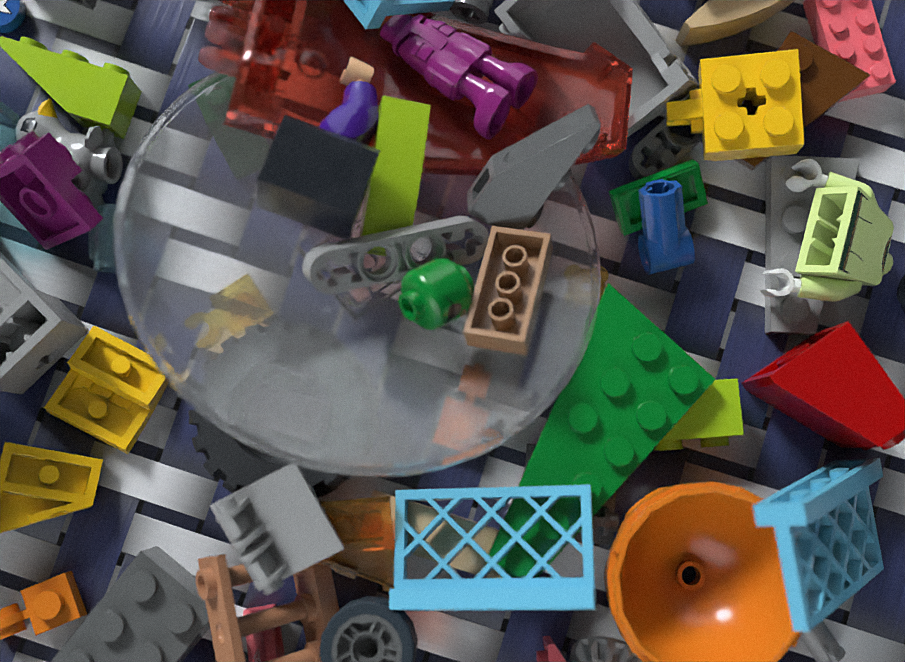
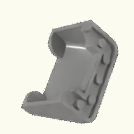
[494,0,699,153]

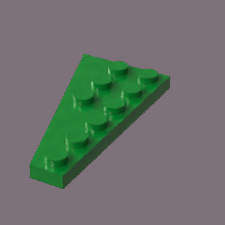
[485,283,716,578]

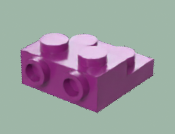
[0,130,103,250]

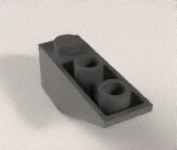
[467,104,601,230]

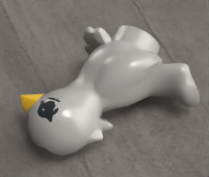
[15,98,122,214]

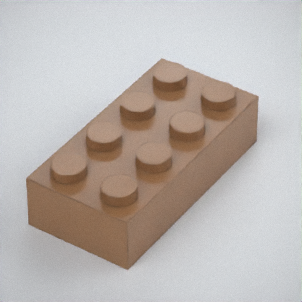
[463,226,553,356]

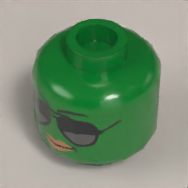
[398,258,474,331]

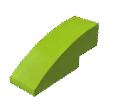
[360,96,431,256]

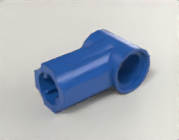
[638,179,695,275]

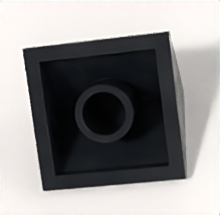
[257,114,381,239]

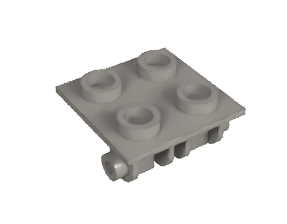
[210,461,345,595]

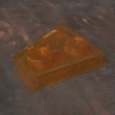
[314,496,395,592]

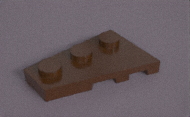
[734,31,871,171]

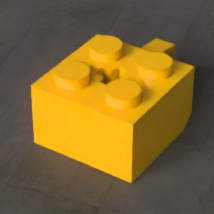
[665,49,804,161]

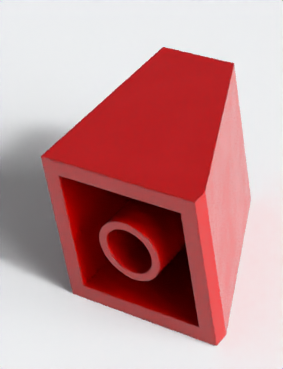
[741,321,905,450]

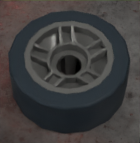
[319,596,418,662]

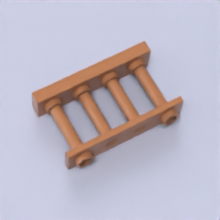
[196,554,339,662]

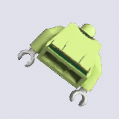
[760,159,894,302]

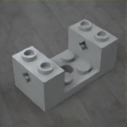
[0,252,89,394]

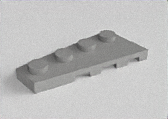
[765,155,860,336]

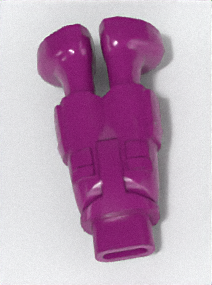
[380,14,538,140]

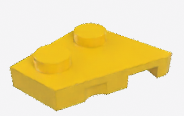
[0,442,103,533]

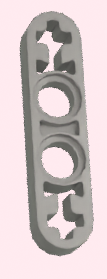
[302,216,489,294]

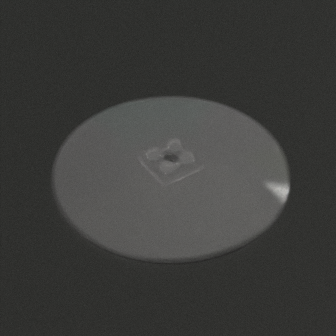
[114,42,601,477]

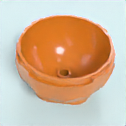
[604,482,808,662]

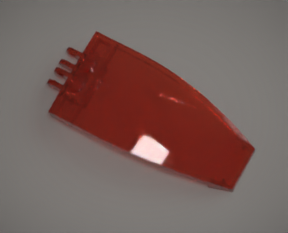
[198,0,633,176]

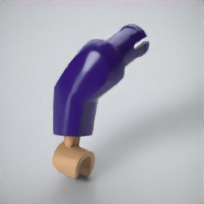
[319,56,379,145]

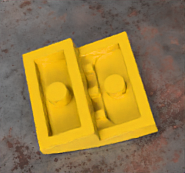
[44,325,174,454]

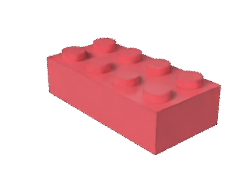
[803,0,896,103]

